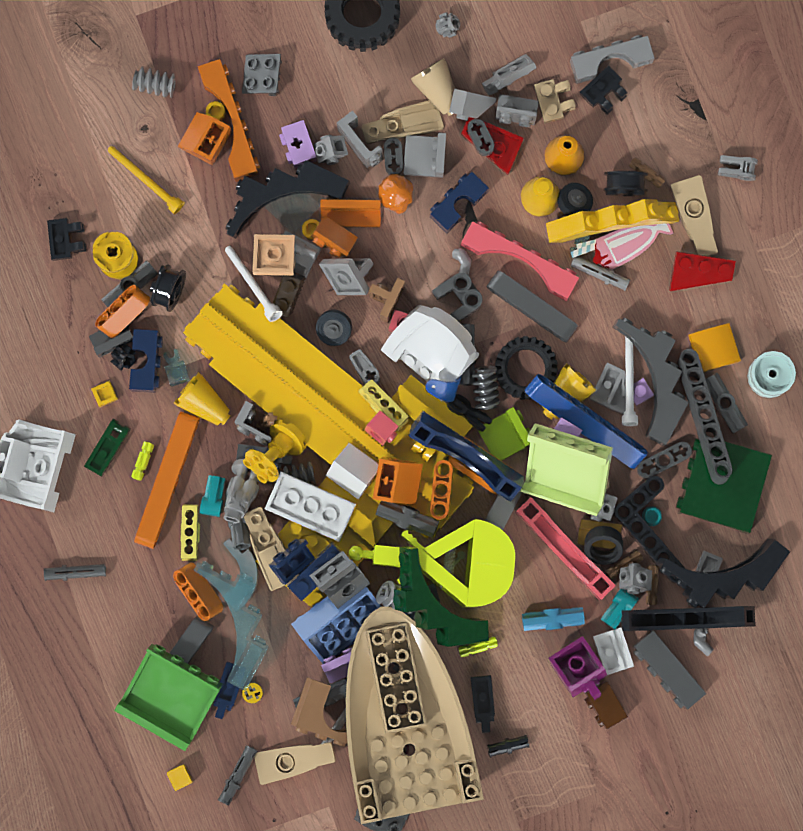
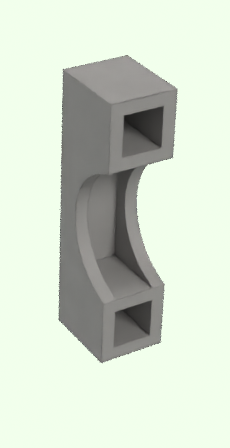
[570,35,654,84]

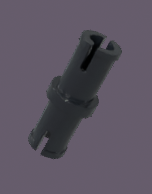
[487,735,530,758]

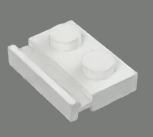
[593,627,634,675]

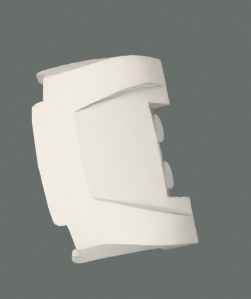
[381,305,479,401]
[0,420,75,512]

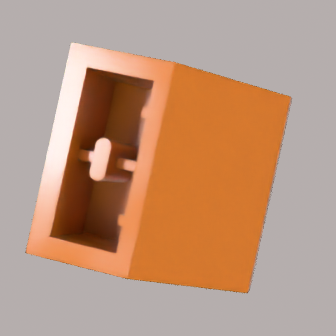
[178,112,232,166]
[310,215,358,259]
[373,457,423,504]

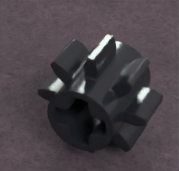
[110,344,136,371]

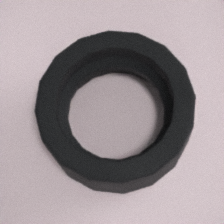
[584,526,623,565]

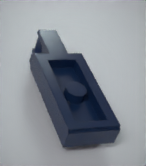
[213,662,246,719]

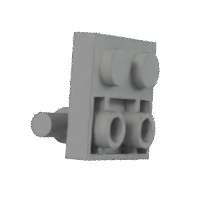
[281,230,321,281]

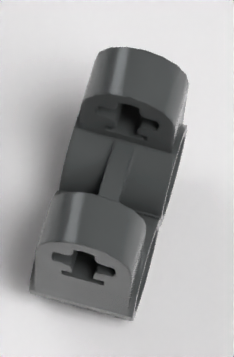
[432,273,482,322]

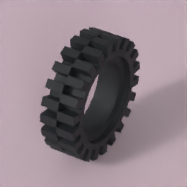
[495,336,558,400]

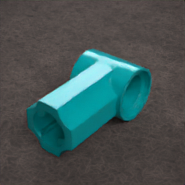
[200,475,226,517]
[601,588,639,629]

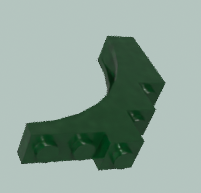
[393,546,489,647]

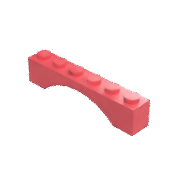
[461,221,579,302]
[515,497,616,600]

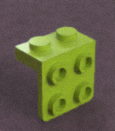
[478,407,530,461]

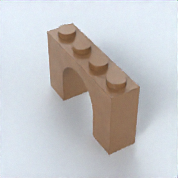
[291,677,348,747]

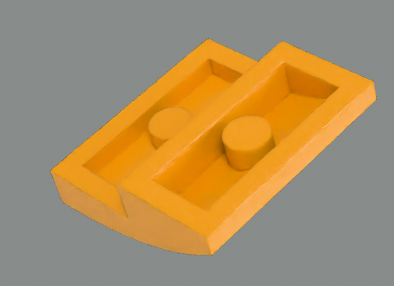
[688,323,741,372]

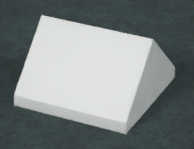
[326,443,378,499]

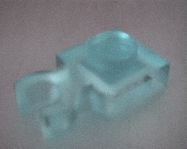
[163,349,190,387]

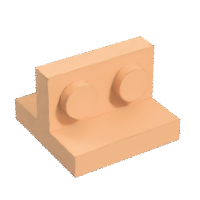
[253,234,296,275]

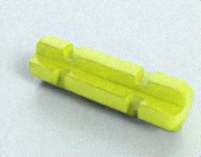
[131,441,154,481]
[458,637,498,658]

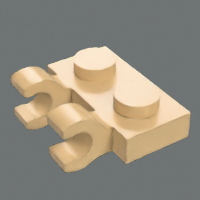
[534,79,576,124]

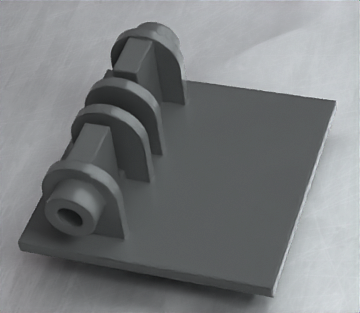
[242,54,282,96]

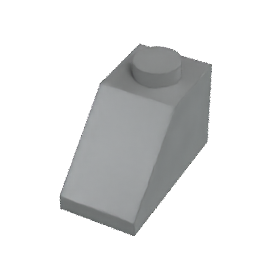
[449,89,496,121]

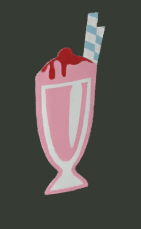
[570,224,673,270]

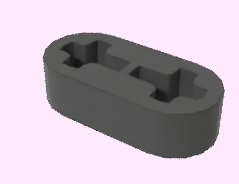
[467,119,494,156]
[384,138,403,175]

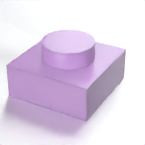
[634,378,654,406]

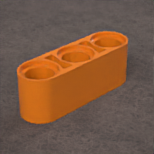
[95,285,150,338]
[430,460,453,520]
[173,563,223,621]

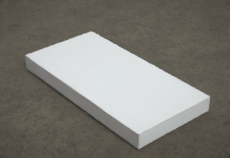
[265,471,356,542]

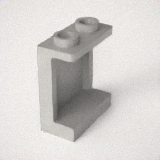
[337,111,383,168]

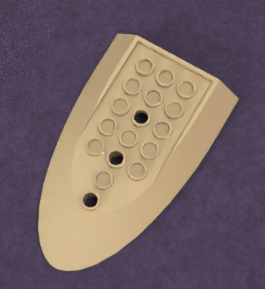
[346,607,484,824]

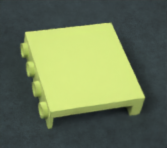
[520,423,613,516]

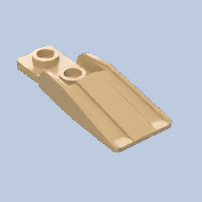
[362,100,444,144]
[671,175,718,256]
[244,507,287,591]
[254,742,336,785]

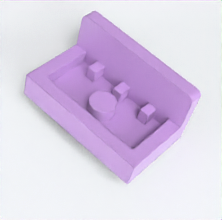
[321,647,353,683]

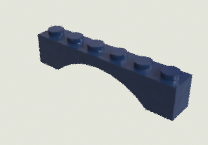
[409,411,524,502]

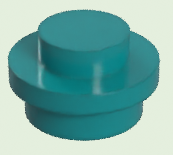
[642,506,662,527]

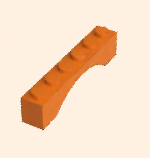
[197,59,260,182]

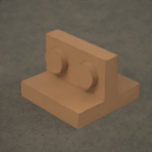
[369,278,405,323]

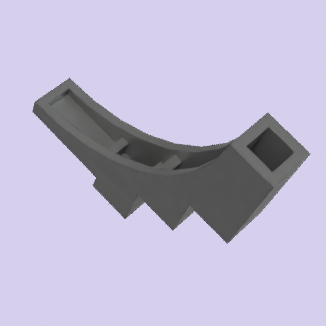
[612,318,689,446]

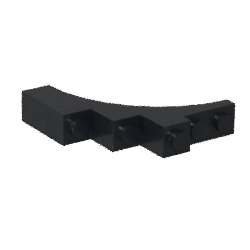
[225,160,350,239]
[656,538,790,608]
[621,606,756,631]

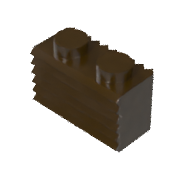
[273,272,306,317]

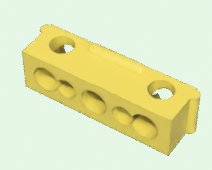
[358,379,409,431]
[180,504,200,561]

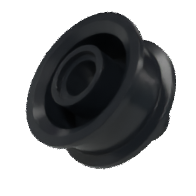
[603,171,648,197]
[150,264,186,312]

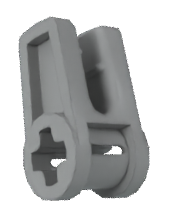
[718,155,758,181]
[349,349,380,385]

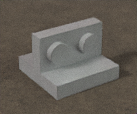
[319,258,374,295]

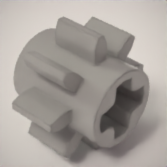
[436,12,460,38]

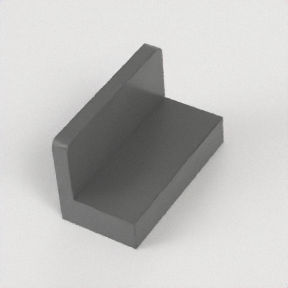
[89,325,133,358]
[309,551,356,592]

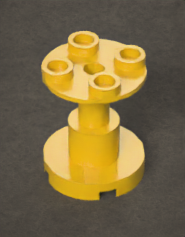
[93,232,139,280]
[243,419,307,483]

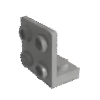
[495,94,538,127]
[403,133,446,178]
[234,401,272,446]

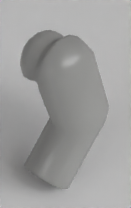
[452,248,471,276]
[693,628,714,656]

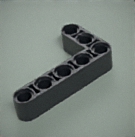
[614,476,685,583]

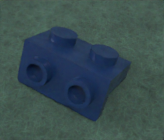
[269,539,315,585]

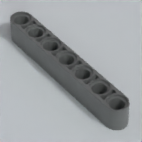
[677,349,732,484]

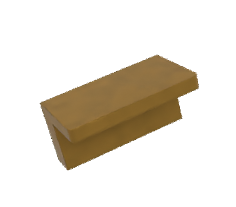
[577,519,622,549]

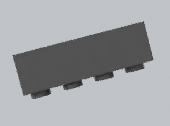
[633,631,706,710]

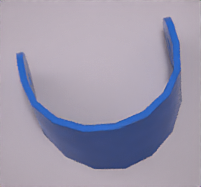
[426,375,462,402]

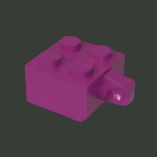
[548,636,607,700]

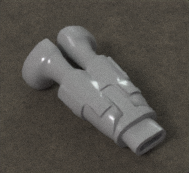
[224,459,260,523]

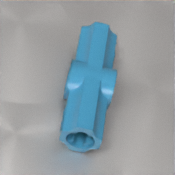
[522,607,585,631]

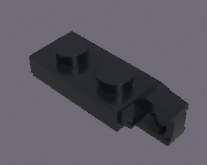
[471,675,495,733]

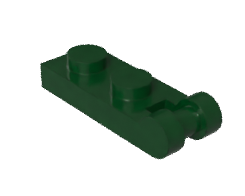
[84,418,131,477]

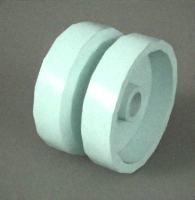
[747,351,796,398]

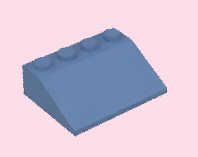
[291,587,382,664]

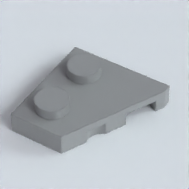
[590,363,626,415]

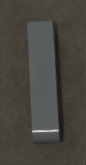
[486,270,578,343]

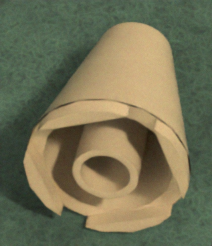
[411,58,455,116]

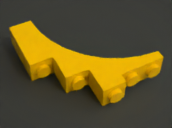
[546,199,679,243]

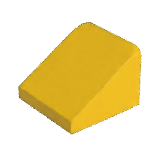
[166,764,194,791]

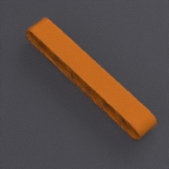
[134,411,200,549]

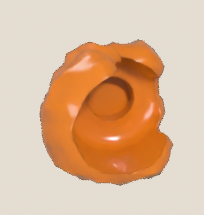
[378,174,413,214]

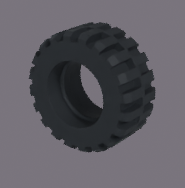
[324,0,400,52]

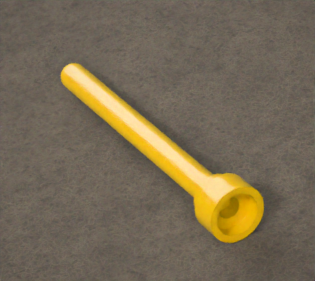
[108,146,185,215]

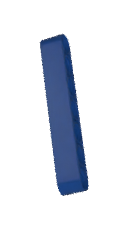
[525,374,648,469]

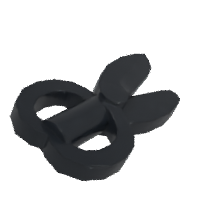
[447,394,492,432]

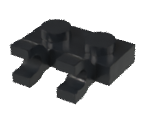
[580,65,628,115]
[47,218,87,261]

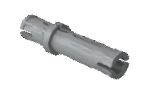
[571,256,630,291]

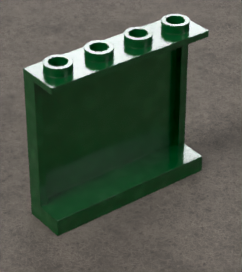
[676,437,772,534]

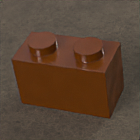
[584,681,628,729]

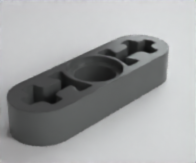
[637,442,692,479]

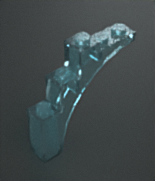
[194,561,269,691]

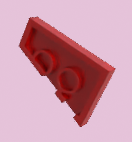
[461,117,524,175]
[669,251,736,291]

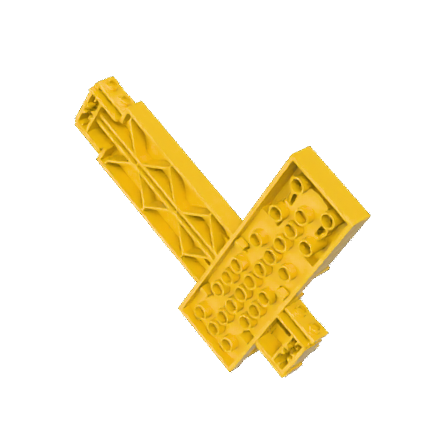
[183,283,474,608]

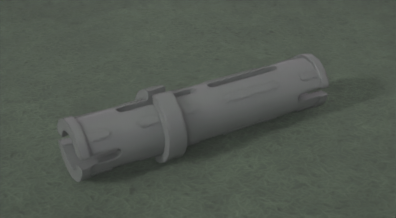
[44,564,106,581]
[218,745,258,806]

